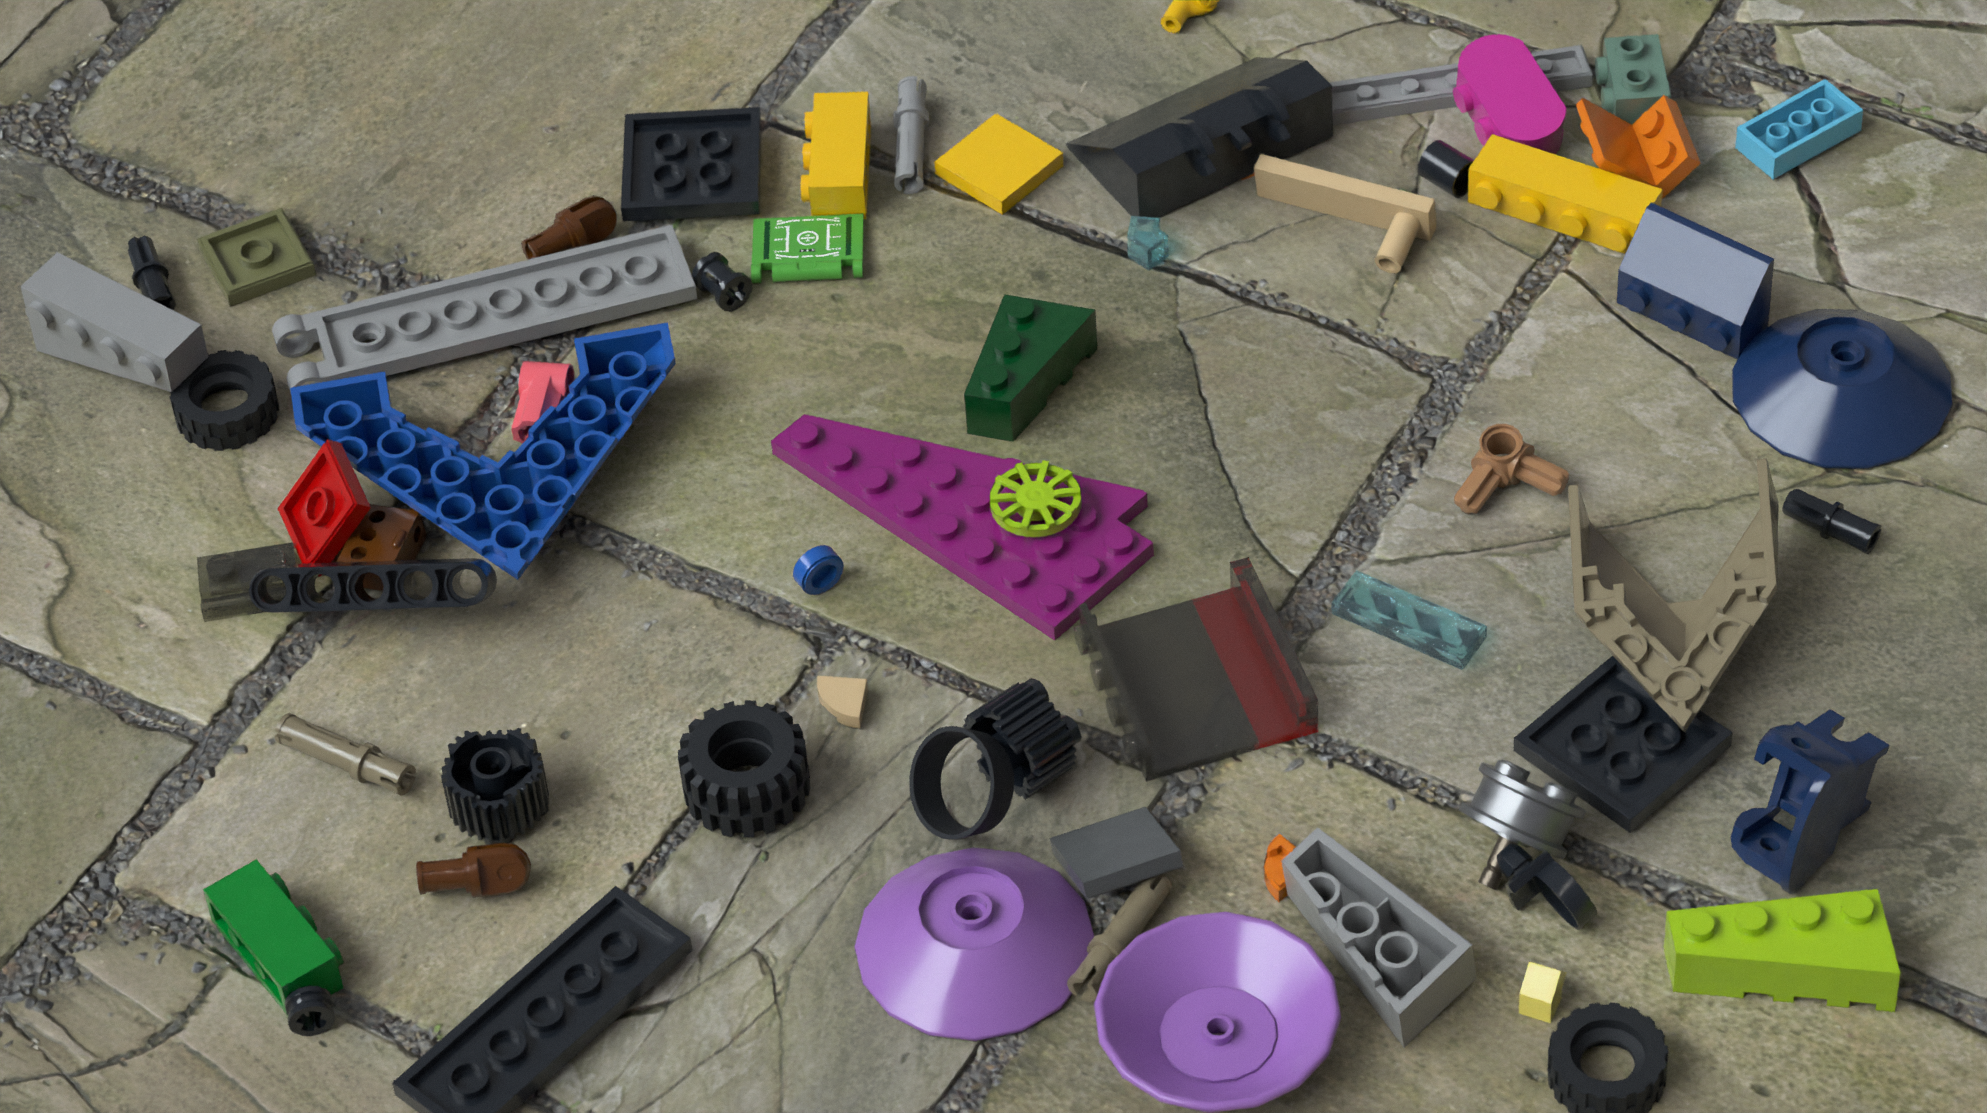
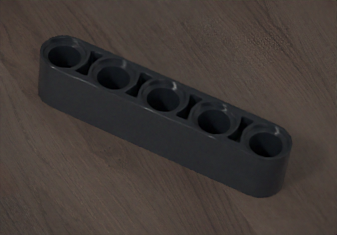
[249,558,497,613]

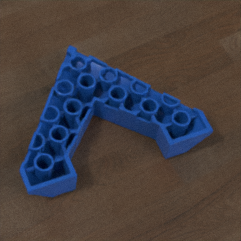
[290,322,676,580]

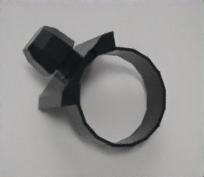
[1496,843,1598,930]

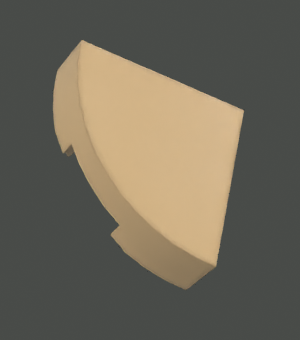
[817,676,868,728]

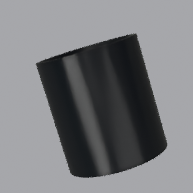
[1417,140,1474,198]

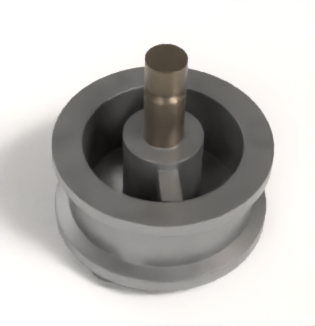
[1459,759,1586,890]

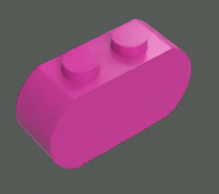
[1453,34,1566,155]

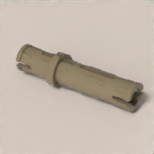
[275,713,416,796]
[1067,875,1173,1002]

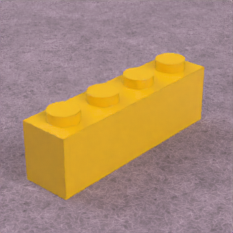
[1468,134,1663,254]

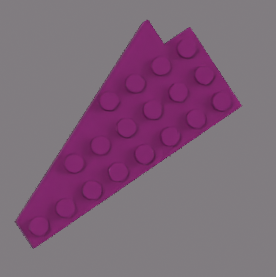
[771,414,1154,640]

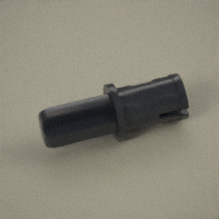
[128,235,176,310]
[1782,489,1881,554]

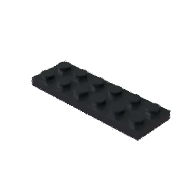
[392,886,693,1113]

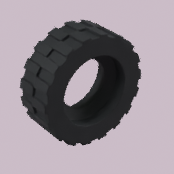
[170,350,279,451]
[1547,1002,1668,1113]

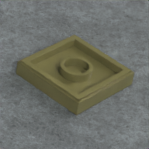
[197,208,316,307]

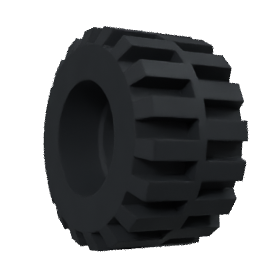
[678,700,810,838]

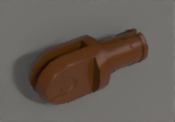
[521,195,617,260]
[416,843,531,898]

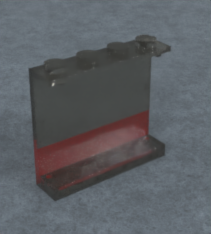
[1074,557,1318,782]

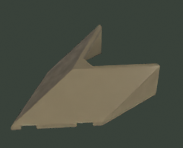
[1568,458,1779,732]

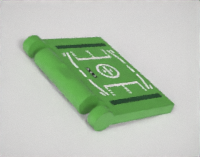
[751,214,864,283]

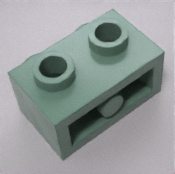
[1595,34,1671,124]

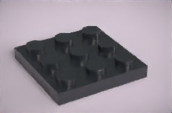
[621,107,762,222]
[1513,655,1733,833]

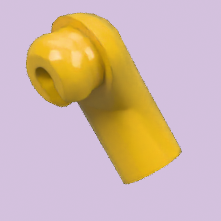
[1161,0,1220,33]

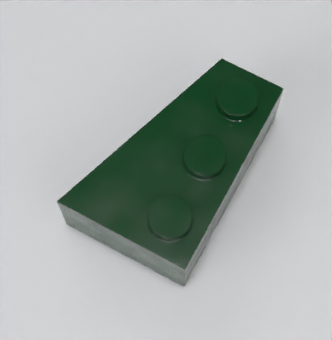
[964,294,1098,442]

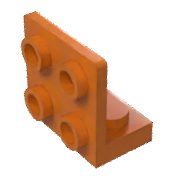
[1576,95,1701,199]

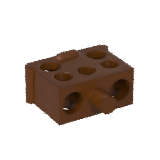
[337,504,427,591]

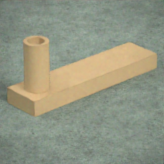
[1254,154,1437,273]

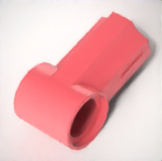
[511,361,575,444]

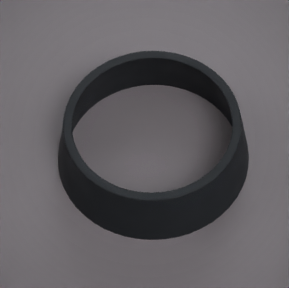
[909,726,1014,840]

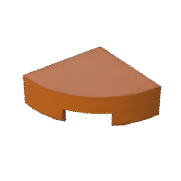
[1264,834,1296,902]

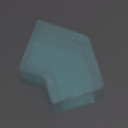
[1127,216,1169,271]

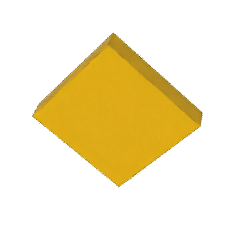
[934,113,1064,215]

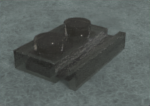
[197,542,297,622]

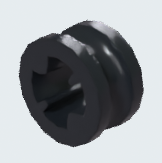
[284,986,335,1036]

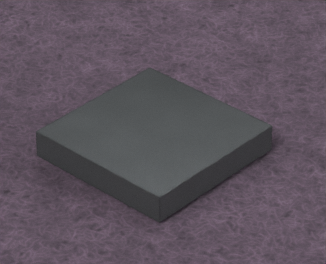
[1050,806,1183,899]

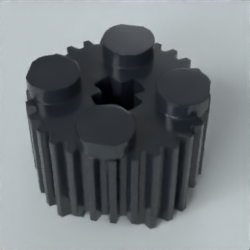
[963,678,1082,800]
[441,728,549,845]

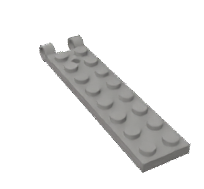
[272,224,697,393]

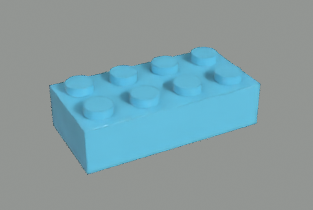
[1735,79,1863,179]

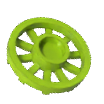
[990,460,1082,537]

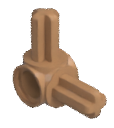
[1454,423,1569,514]

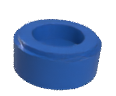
[793,545,844,595]

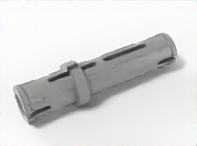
[893,76,929,194]

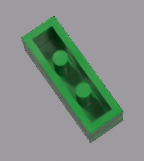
[203,859,344,1016]

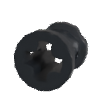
[692,252,753,312]

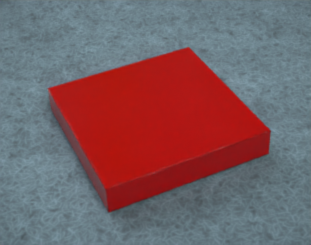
[278,439,371,577]

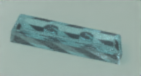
[1332,570,1487,670]

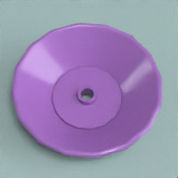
[855,847,1094,1041]
[1094,912,1341,1113]

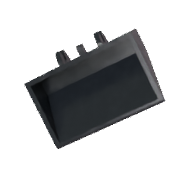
[1066,57,1333,225]

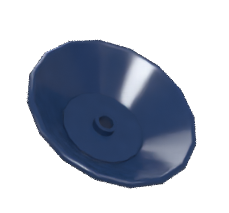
[1732,309,1953,469]

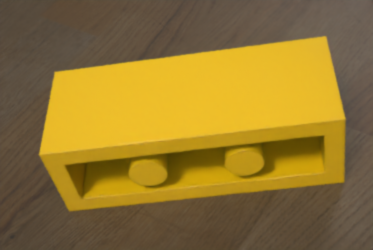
[801,91,872,219]

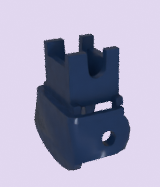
[1731,709,1890,894]

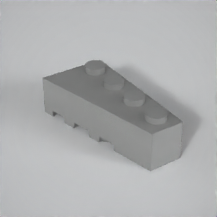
[20,252,208,392]
[1281,827,1477,1047]

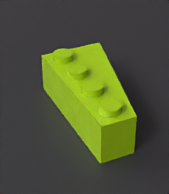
[1664,889,1900,1012]

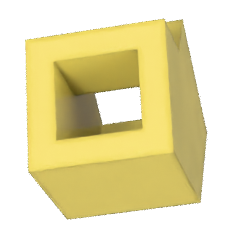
[1519,962,1567,1023]

